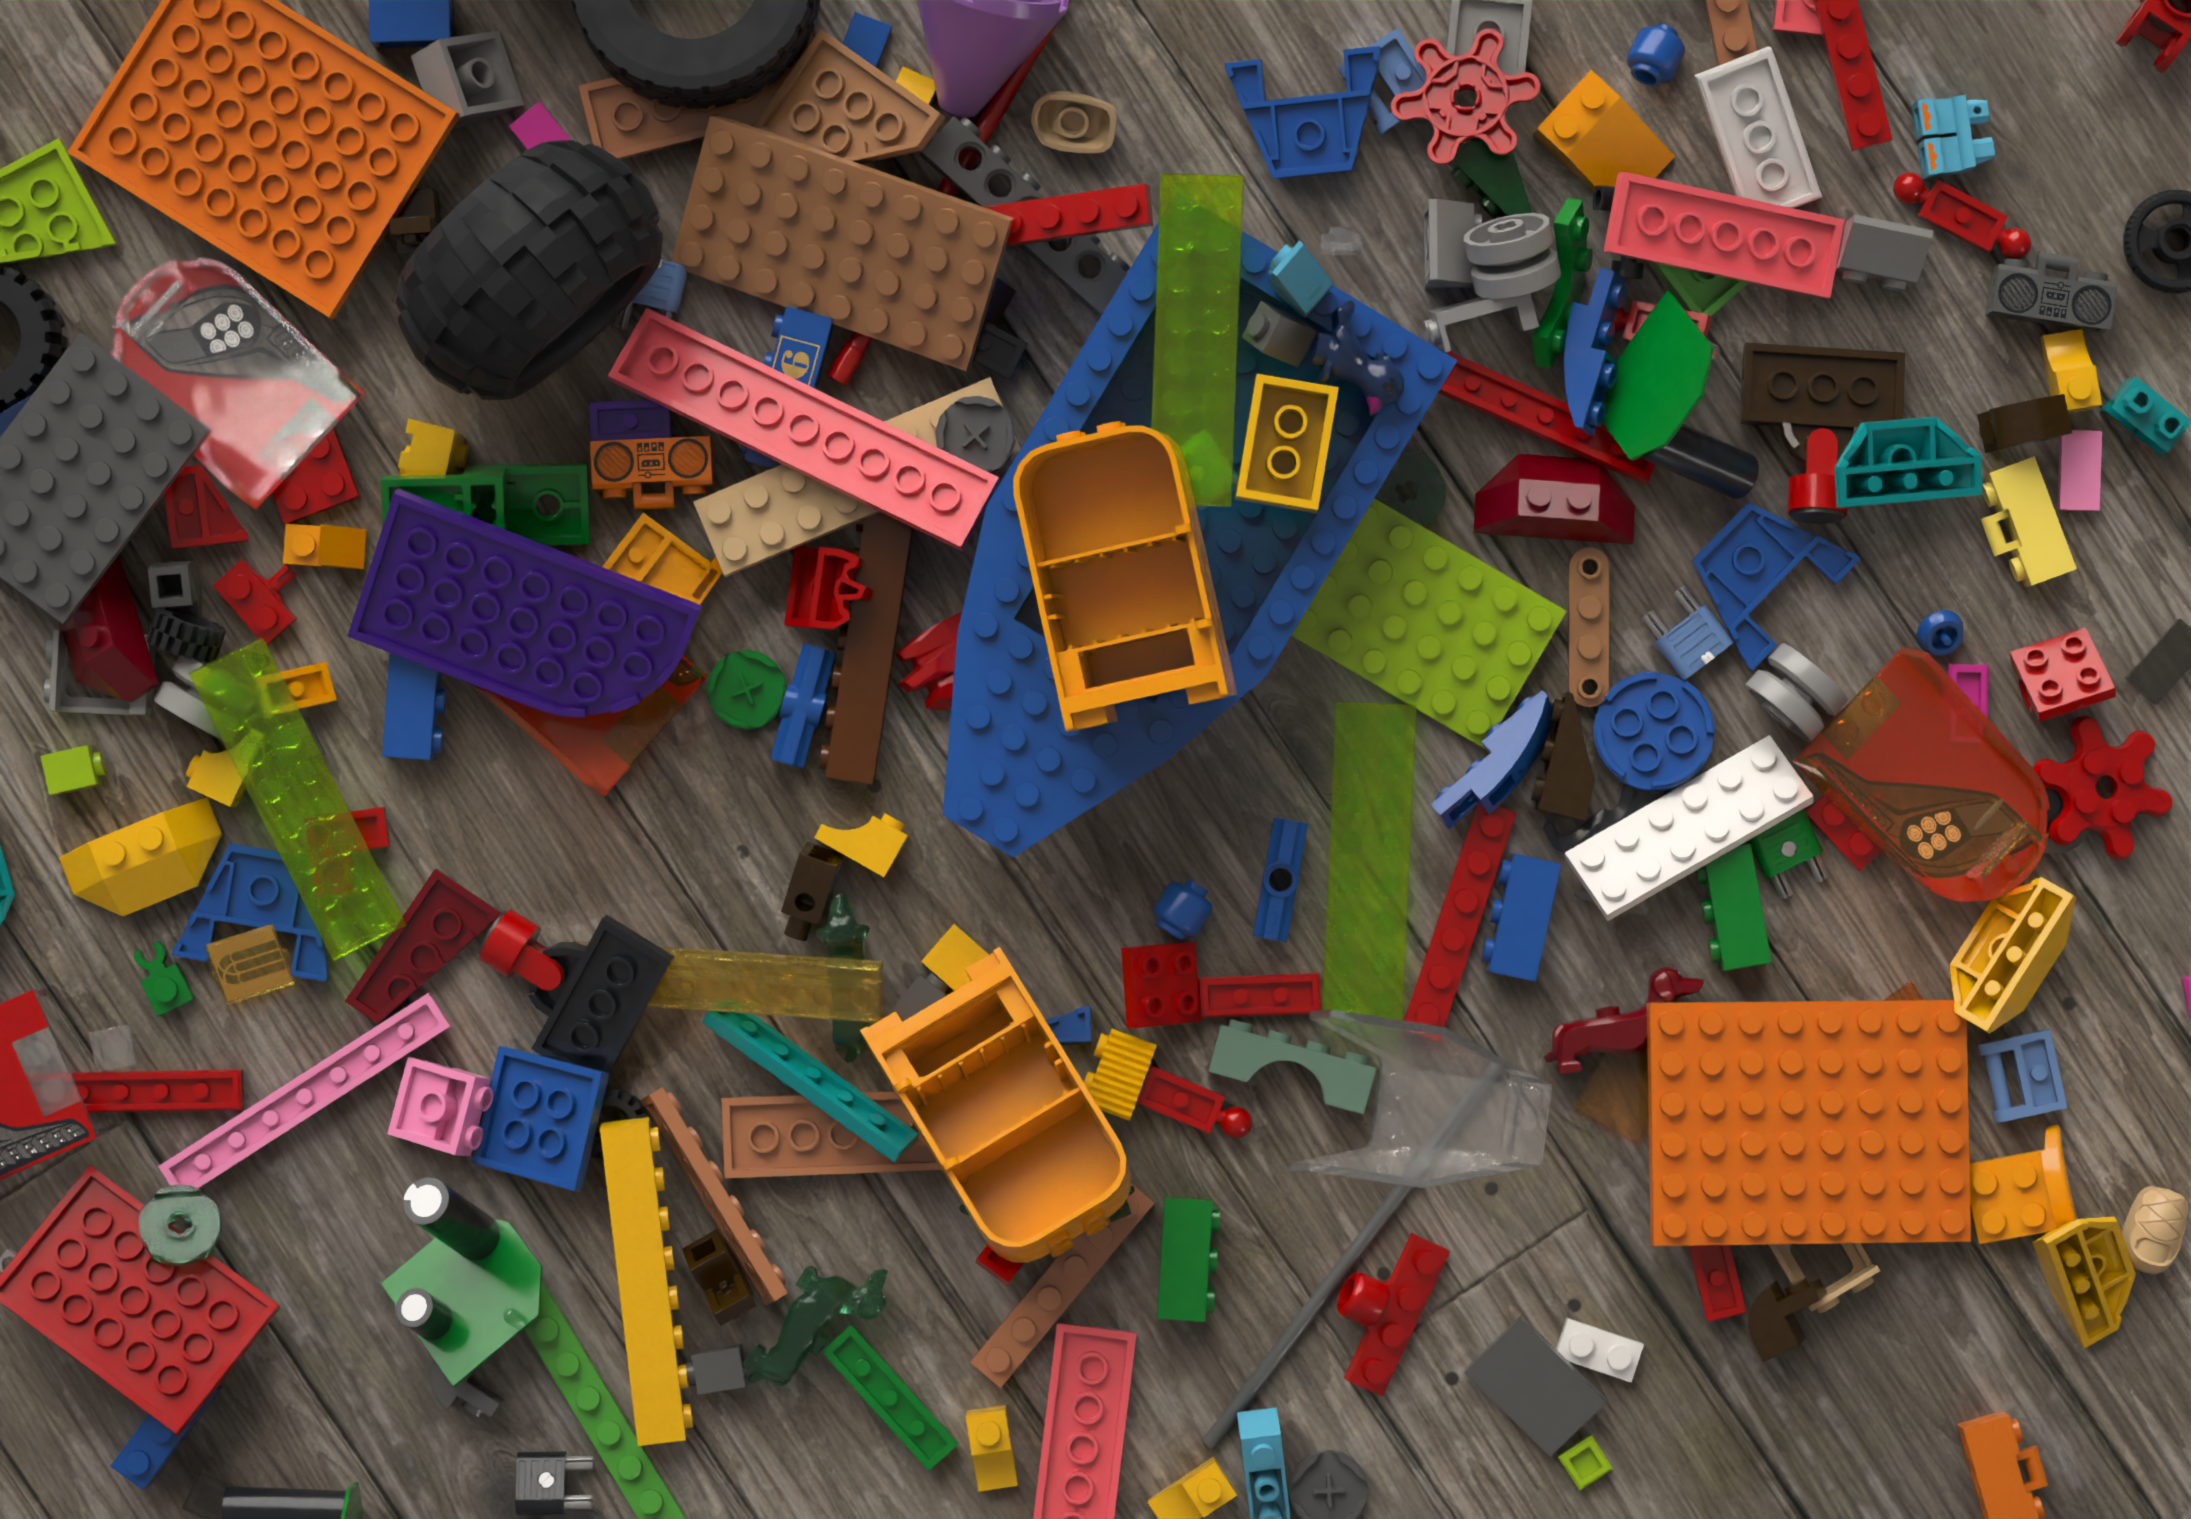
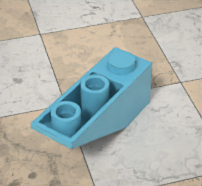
[1267,241,1333,318]
[1237,1407,1290,1519]

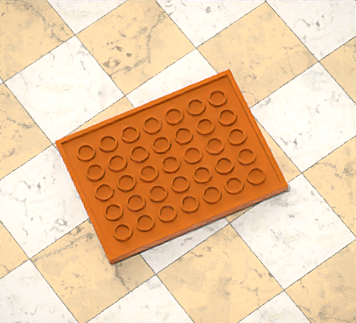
[67,0,460,320]
[1647,1000,1971,1246]

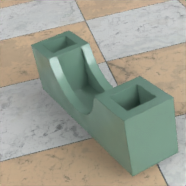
[1208,1019,1376,1114]

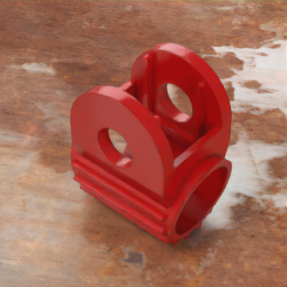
[2115,0,2191,74]

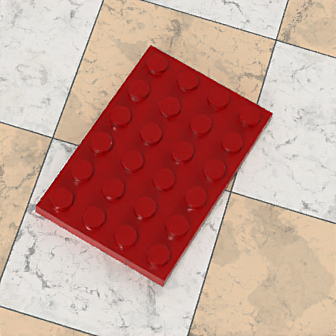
[0,1165,280,1437]

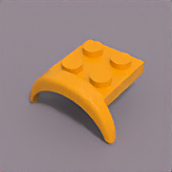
[602,513,722,604]
[1970,1124,2078,1244]

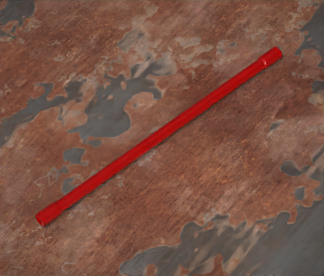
[826,0,1071,387]

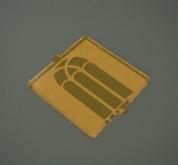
[205,923,294,1005]

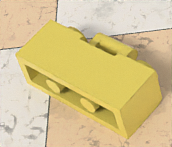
[1980,456,2077,588]

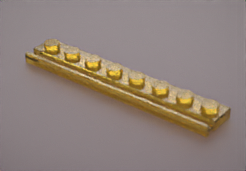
[573,941,883,1022]

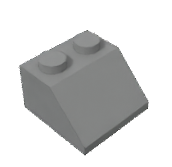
[411,30,524,129]
[1424,199,1482,289]
[1835,214,1934,291]

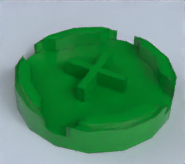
[706,650,787,730]

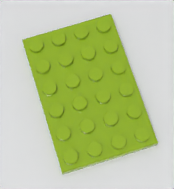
[1291,498,1567,749]

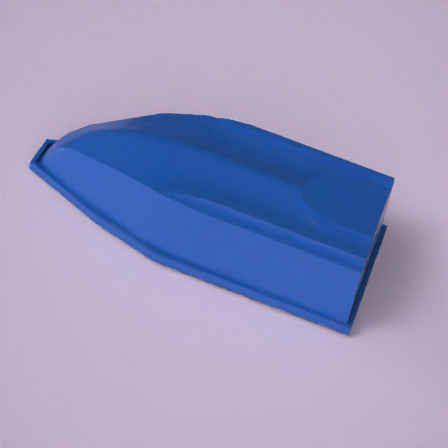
[943,191,1457,858]

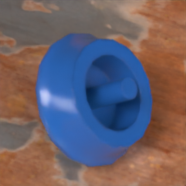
[1916,610,1963,656]

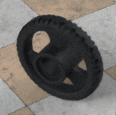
[2123,190,2191,294]

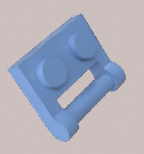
[1337,28,1427,135]
[1978,1029,2068,1123]

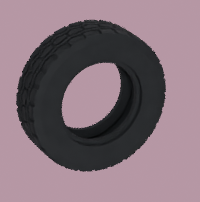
[571,0,820,109]

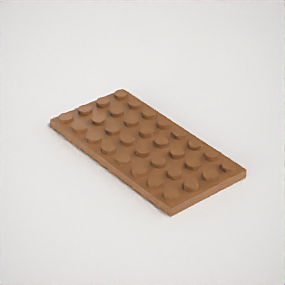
[671,113,1014,371]

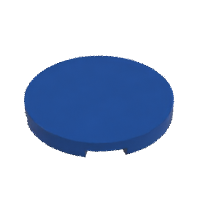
[1593,671,1715,791]

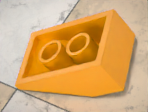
[1533,70,1675,191]

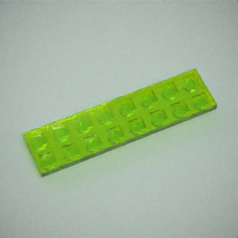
[1321,702,1416,1026]

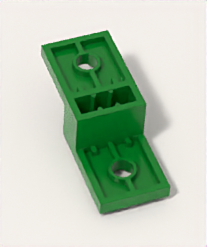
[380,463,591,545]

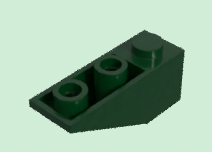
[1449,138,1532,219]

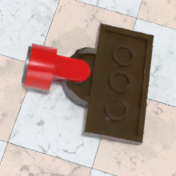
[1740,342,1905,524]

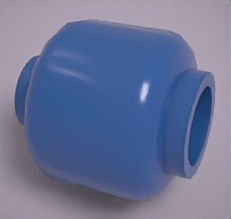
[1627,24,1685,86]
[1153,879,1212,941]

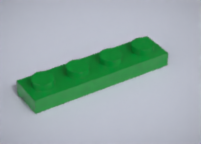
[821,1324,959,1471]

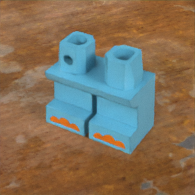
[1911,95,1995,180]

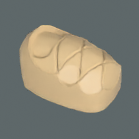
[1031,91,1117,153]
[2122,1186,2188,1275]

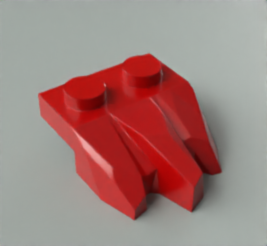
[784,546,873,630]
[895,611,962,711]

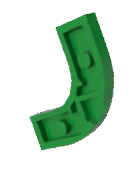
[1532,198,1593,369]

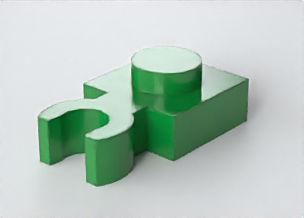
[134,941,196,1017]

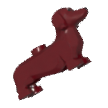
[1543,967,1704,1074]

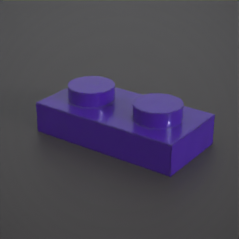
[589,400,672,441]

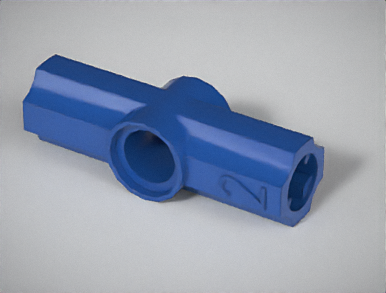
[770,643,836,769]
[1252,818,1308,942]

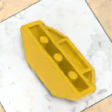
[59,797,223,917]
[1950,877,2076,1034]
[2032,1216,2136,1349]

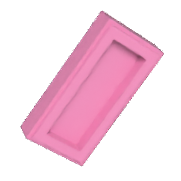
[2057,430,2102,512]

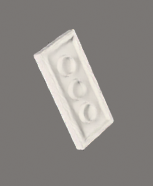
[1694,46,1822,208]

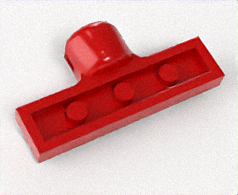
[1337,1233,1450,1396]

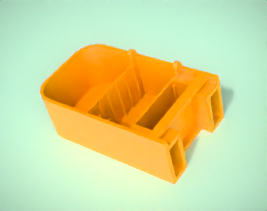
[1013,421,1237,732]
[860,946,1131,1263]

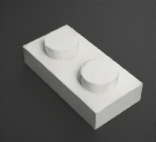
[1556,1317,1644,1382]

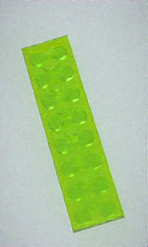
[1151,173,1244,507]
[188,637,406,961]

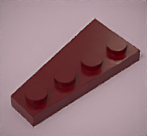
[345,869,502,1024]

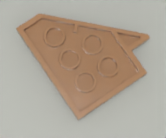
[753,29,946,164]

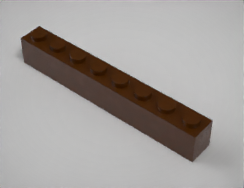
[819,512,914,785]

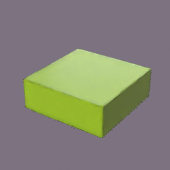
[1557,1434,1613,1491]

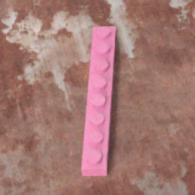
[158,992,452,1200]

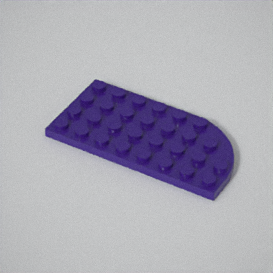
[347,489,702,717]

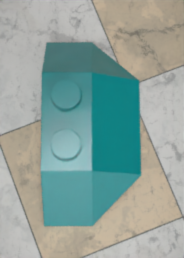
[1835,417,1982,508]

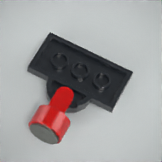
[478,909,675,1076]

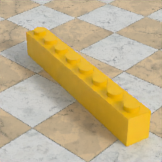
[600,1117,693,1446]

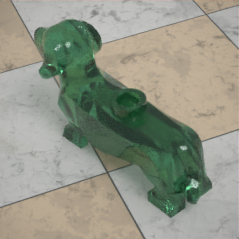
[816,894,870,1063]
[742,1265,888,1386]

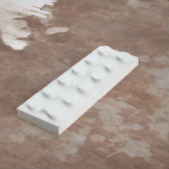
[1565,735,1813,921]

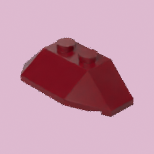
[1473,454,1635,545]
[59,555,159,702]

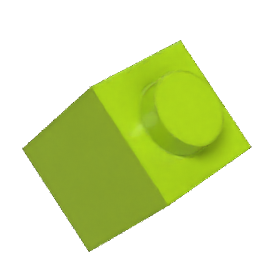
[40,745,107,795]

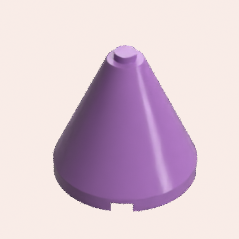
[917,0,1070,121]

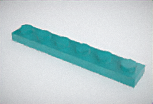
[702,995,919,1162]

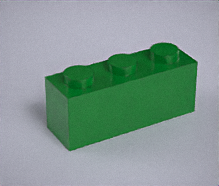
[1695,844,1772,971]
[1157,1196,1220,1322]

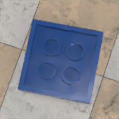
[472,1045,609,1191]

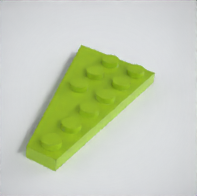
[0,138,118,265]

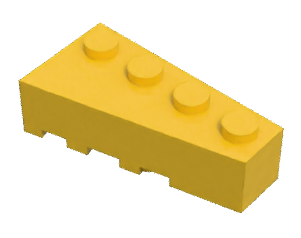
[398,418,469,476]

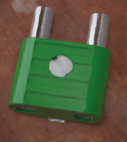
[1748,808,1829,899]

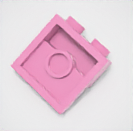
[387,1057,494,1156]

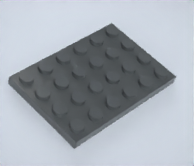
[0,332,212,624]

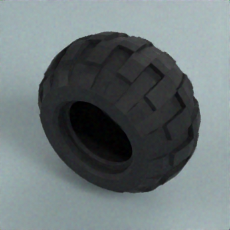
[396,140,663,400]

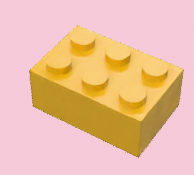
[1235,374,1339,513]

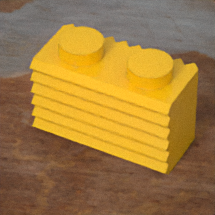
[1084,1028,1157,1121]

